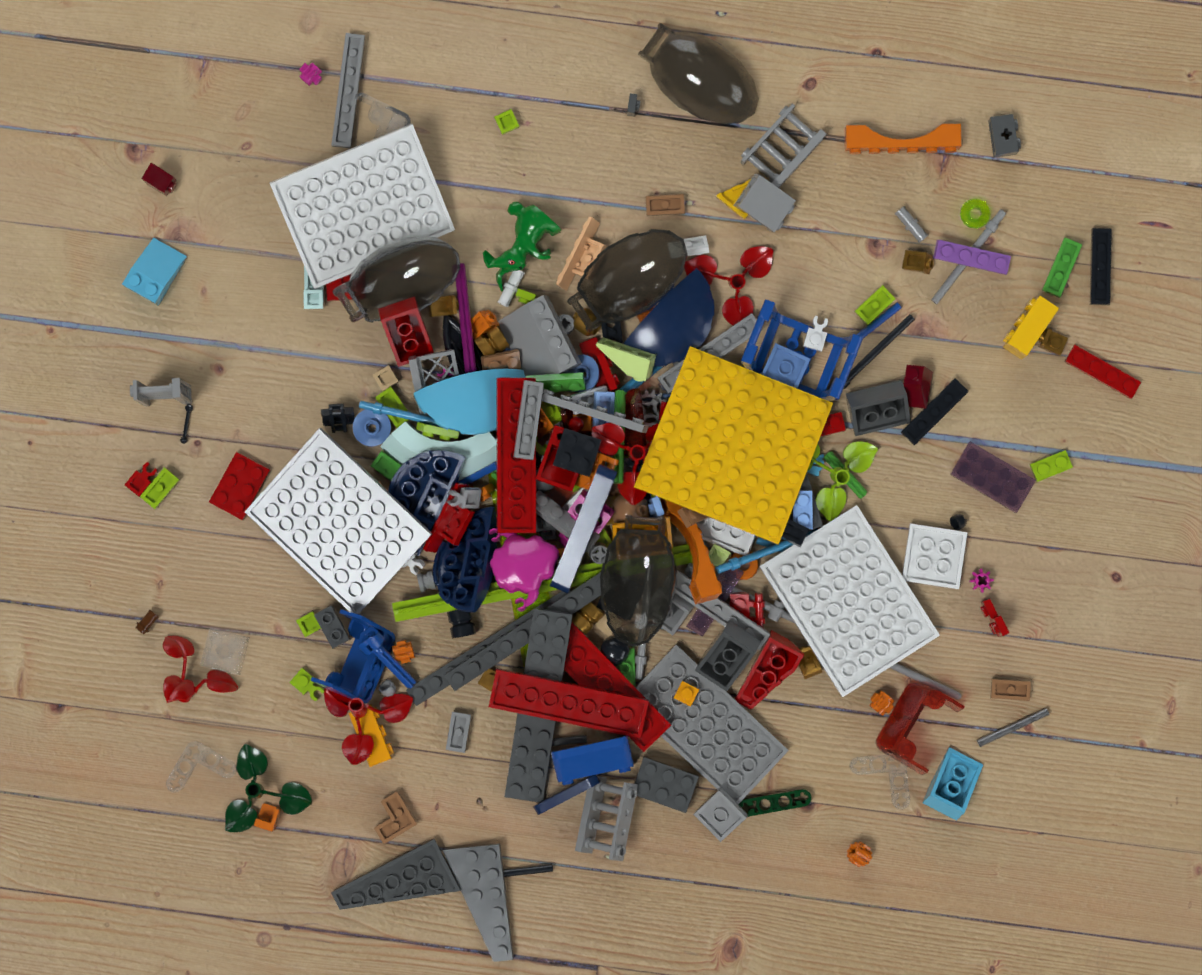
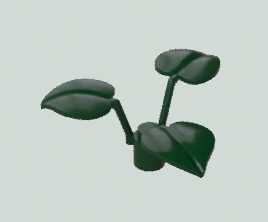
[225,744,312,833]

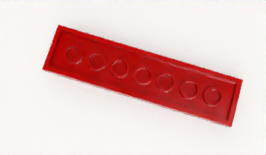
[496,378,536,533]
[564,621,671,752]
[488,668,649,738]

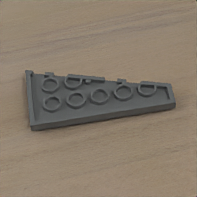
[331,839,461,910]
[442,843,514,962]

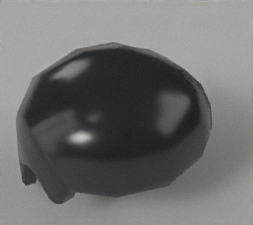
[600,635,630,666]

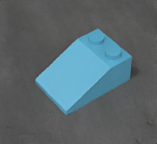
[122,238,187,306]
[922,747,983,820]

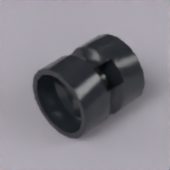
[447,610,476,639]

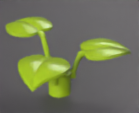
[808,441,878,522]

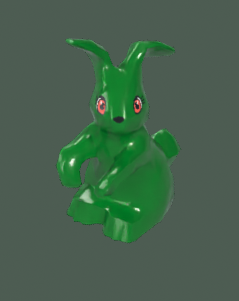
[483,202,561,292]

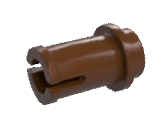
[135,609,159,634]

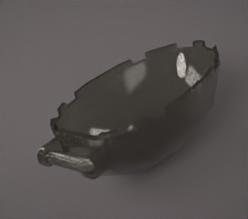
[638,23,759,125]
[567,229,688,332]
[333,237,460,323]
[600,514,678,647]

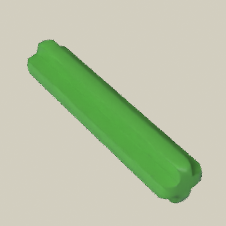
[824,451,867,499]

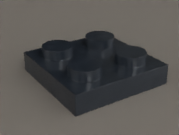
[553,428,602,477]

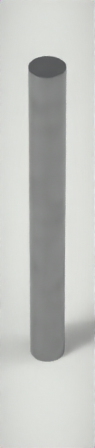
[976,708,1049,747]

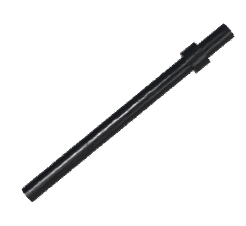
[844,314,915,389]

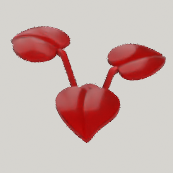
[684,246,774,326]
[592,423,659,506]
[163,635,238,703]
[324,688,413,765]

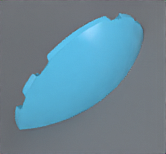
[413,369,525,435]

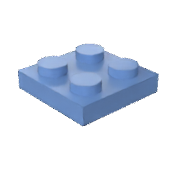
[762,343,810,388]

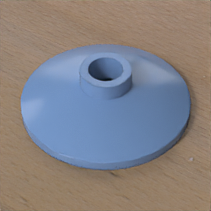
[565,355,600,393]
[353,409,391,447]

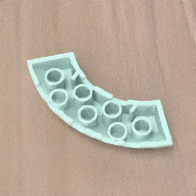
[380,421,496,480]

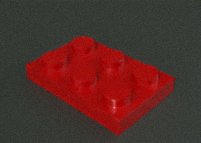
[209,452,271,520]

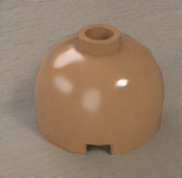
[612,494,650,529]

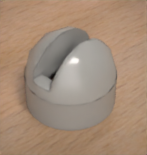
[379,680,396,697]

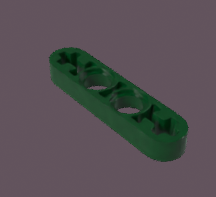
[738,789,811,817]

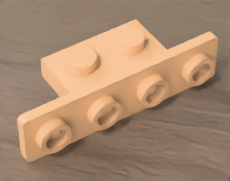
[556,217,607,291]

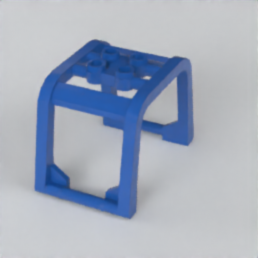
[741,299,863,401]

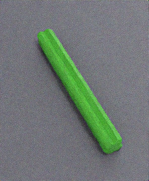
[613,390,626,484]

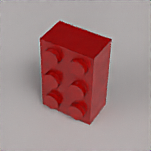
[378,296,434,367]

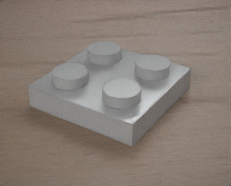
[693,788,748,842]

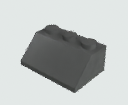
[846,380,911,436]

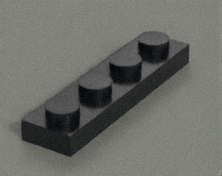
[1090,228,1112,306]
[900,378,969,446]

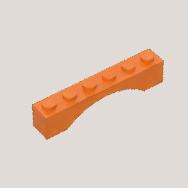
[845,124,961,154]
[660,498,722,605]

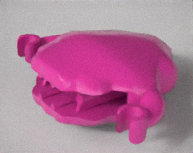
[489,528,559,612]

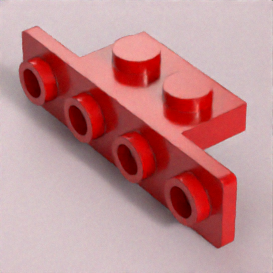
[579,337,620,392]
[423,483,475,553]

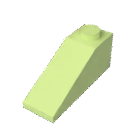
[596,337,656,382]

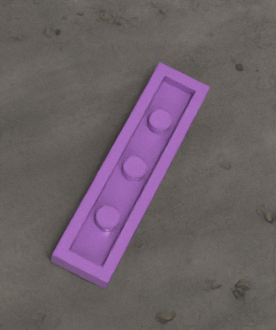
[933,240,1011,275]

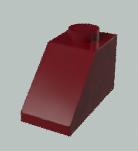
[141,163,177,196]
[903,365,933,409]

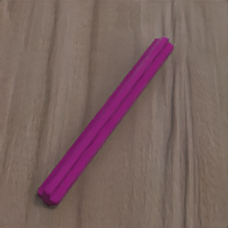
[454,263,476,373]

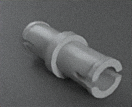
[895,206,928,243]

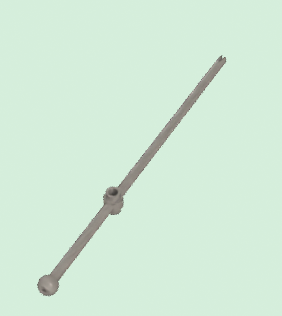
[684,563,961,700]

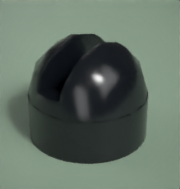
[950,514,967,531]

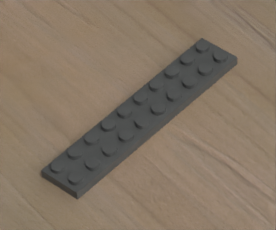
[504,608,572,803]

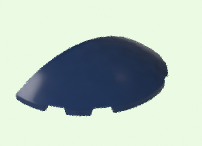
[623,268,715,367]
[388,450,466,556]
[433,506,497,612]

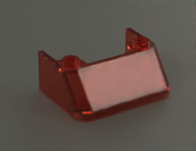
[875,682,965,775]

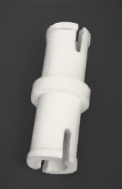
[497,270,525,307]

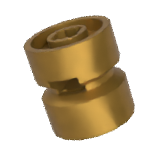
[474,326,510,356]
[572,602,604,634]

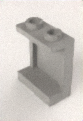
[733,174,796,232]

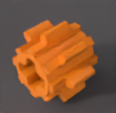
[392,640,415,664]
[869,690,894,716]
[847,841,873,867]

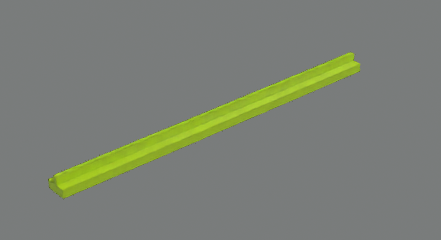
[392,544,693,622]

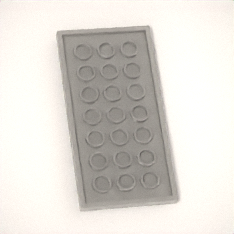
[636,645,789,804]

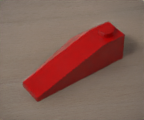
[735,630,804,710]

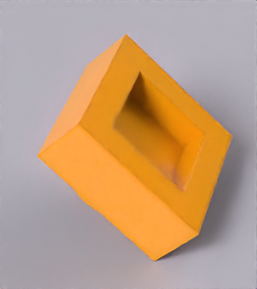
[674,681,699,707]

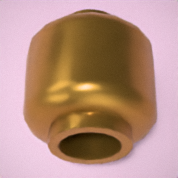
[573,308,602,336]

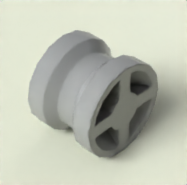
[558,314,574,334]
[589,542,610,564]
[417,570,436,592]

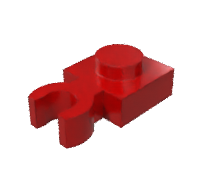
[125,462,158,497]

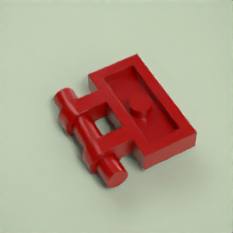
[730,592,765,629]

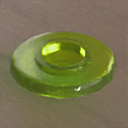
[960,198,990,229]

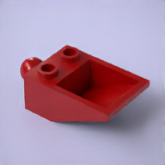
[535,417,584,492]

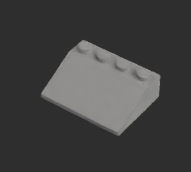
[498,295,581,378]

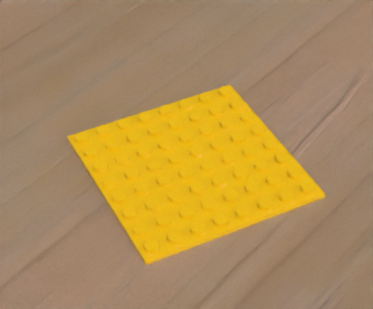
[634,346,833,545]

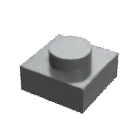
[627,93,641,117]

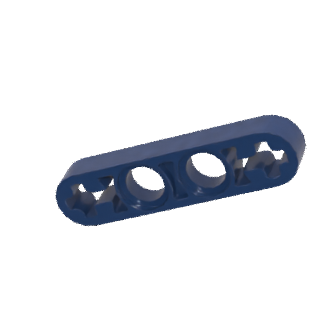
[533,774,600,815]

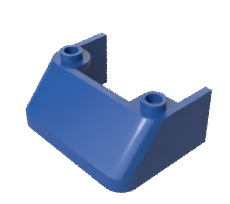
[311,609,395,704]
[551,735,634,785]

